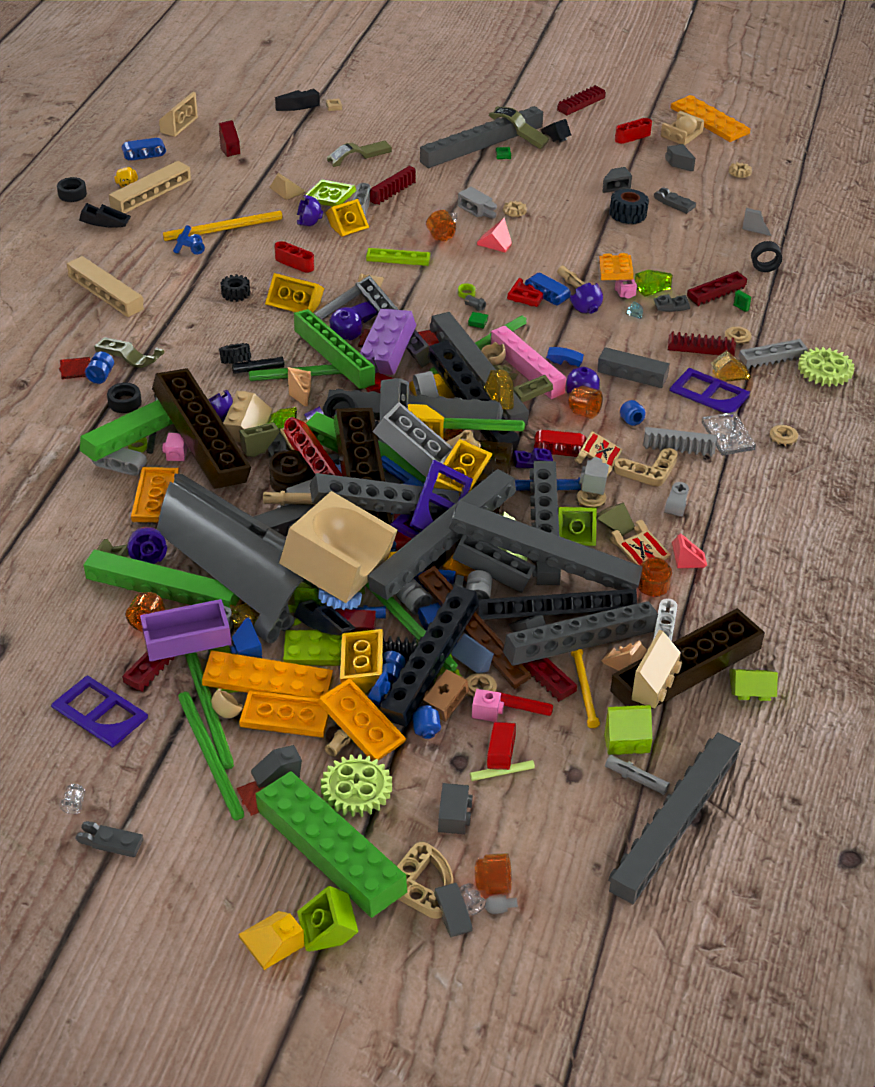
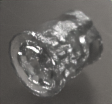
[60,784,86,814]
[459,883,486,915]

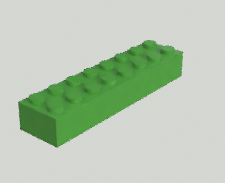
[256,771,407,918]

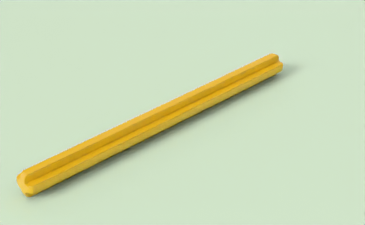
[163,211,283,241]

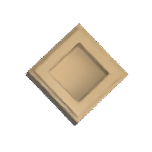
[326,99,342,111]

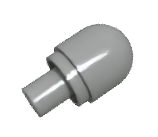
[485,894,518,914]

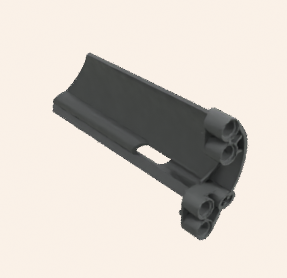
[157,473,318,643]

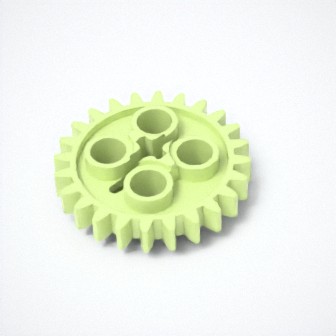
[798,347,855,387]
[321,754,392,817]

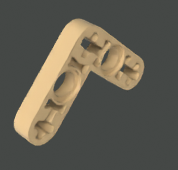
[614,448,678,487]

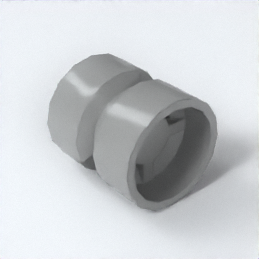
[466,570,493,599]
[396,578,432,615]

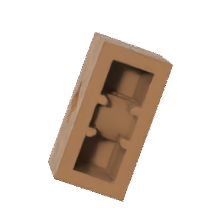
[423,669,469,722]

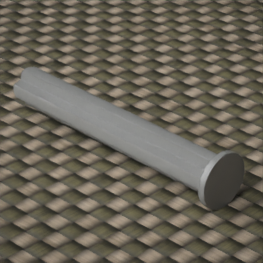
[314,282,361,320]

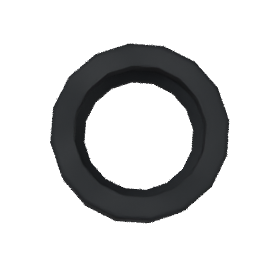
[57,177,87,202]
[751,241,783,272]
[107,382,142,413]
[323,393,358,419]

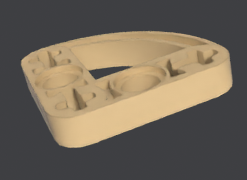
[397,842,453,919]

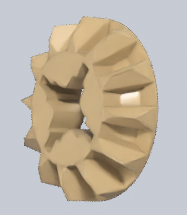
[728,162,752,178]
[503,201,527,217]
[725,327,752,345]
[769,425,798,446]
[577,489,606,509]
[466,673,497,698]

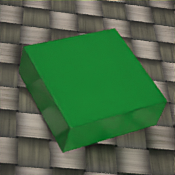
[496,147,511,159]
[733,290,752,312]
[468,312,488,329]

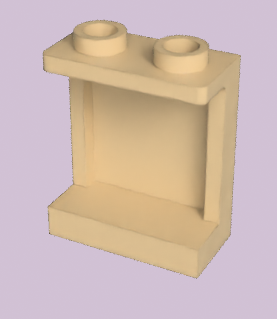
[661,111,704,145]

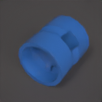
[85,351,114,384]
[382,651,406,689]

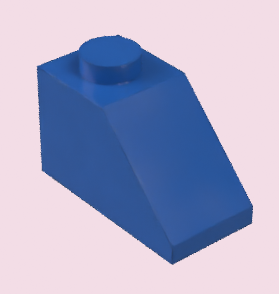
[230,618,262,658]

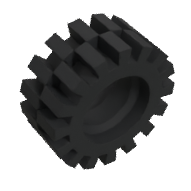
[220,274,250,302]
[219,343,251,364]

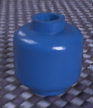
[620,400,646,426]
[412,705,441,739]

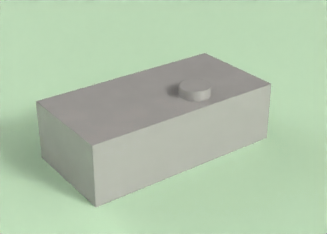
[373,402,453,477]

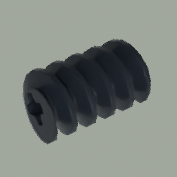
[383,636,418,662]

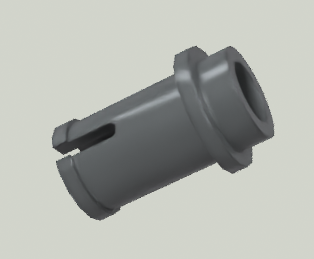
[465,295,486,311]

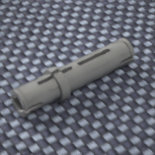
[605,755,670,795]

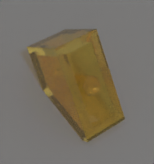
[711,350,751,382]
[484,370,514,409]

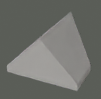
[742,208,772,236]

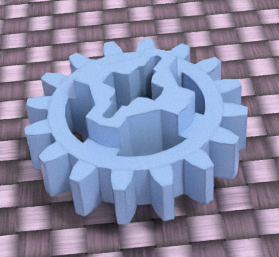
[318,588,362,610]

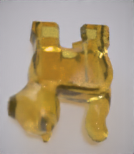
[230,603,259,632]

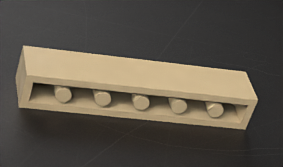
[109,161,191,213]
[67,256,144,317]

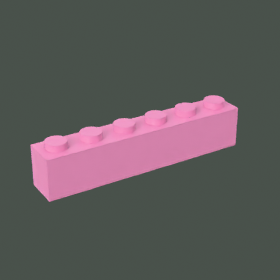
[491,326,566,399]

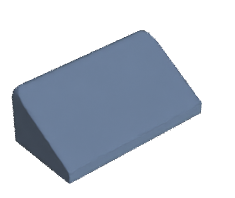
[451,634,494,674]

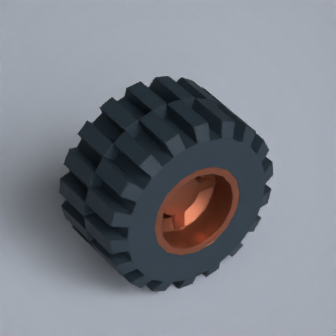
[609,189,649,224]

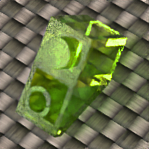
[635,270,673,297]

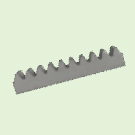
[739,339,808,369]
[643,427,717,456]

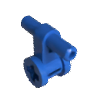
[173,225,205,255]

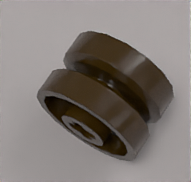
[269,450,310,493]

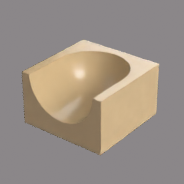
[279,491,397,603]

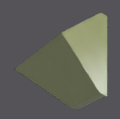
[596,502,635,536]

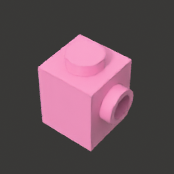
[162,433,188,461]
[472,689,504,722]

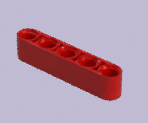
[284,417,342,476]

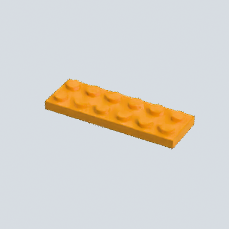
[671,95,751,142]
[202,650,333,699]

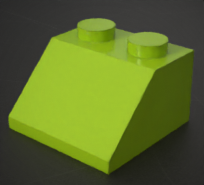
[558,507,597,546]
[729,669,778,701]
[604,705,653,755]
[297,886,358,952]

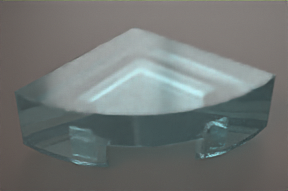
[627,301,643,319]

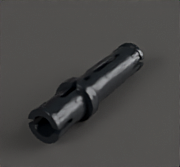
[232,356,284,374]

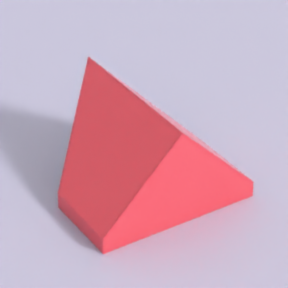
[477,218,512,253]
[672,533,707,568]

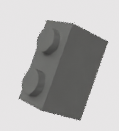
[438,783,473,835]

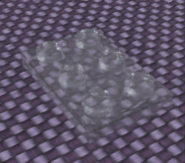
[702,412,756,456]

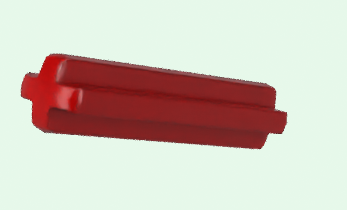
[495,691,553,716]

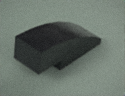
[275,88,320,111]
[79,203,131,228]
[294,599,356,635]

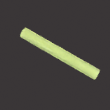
[470,760,535,781]

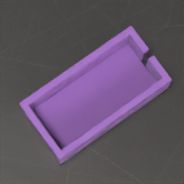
[360,309,416,375]
[140,599,231,661]

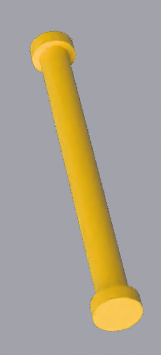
[571,649,600,728]

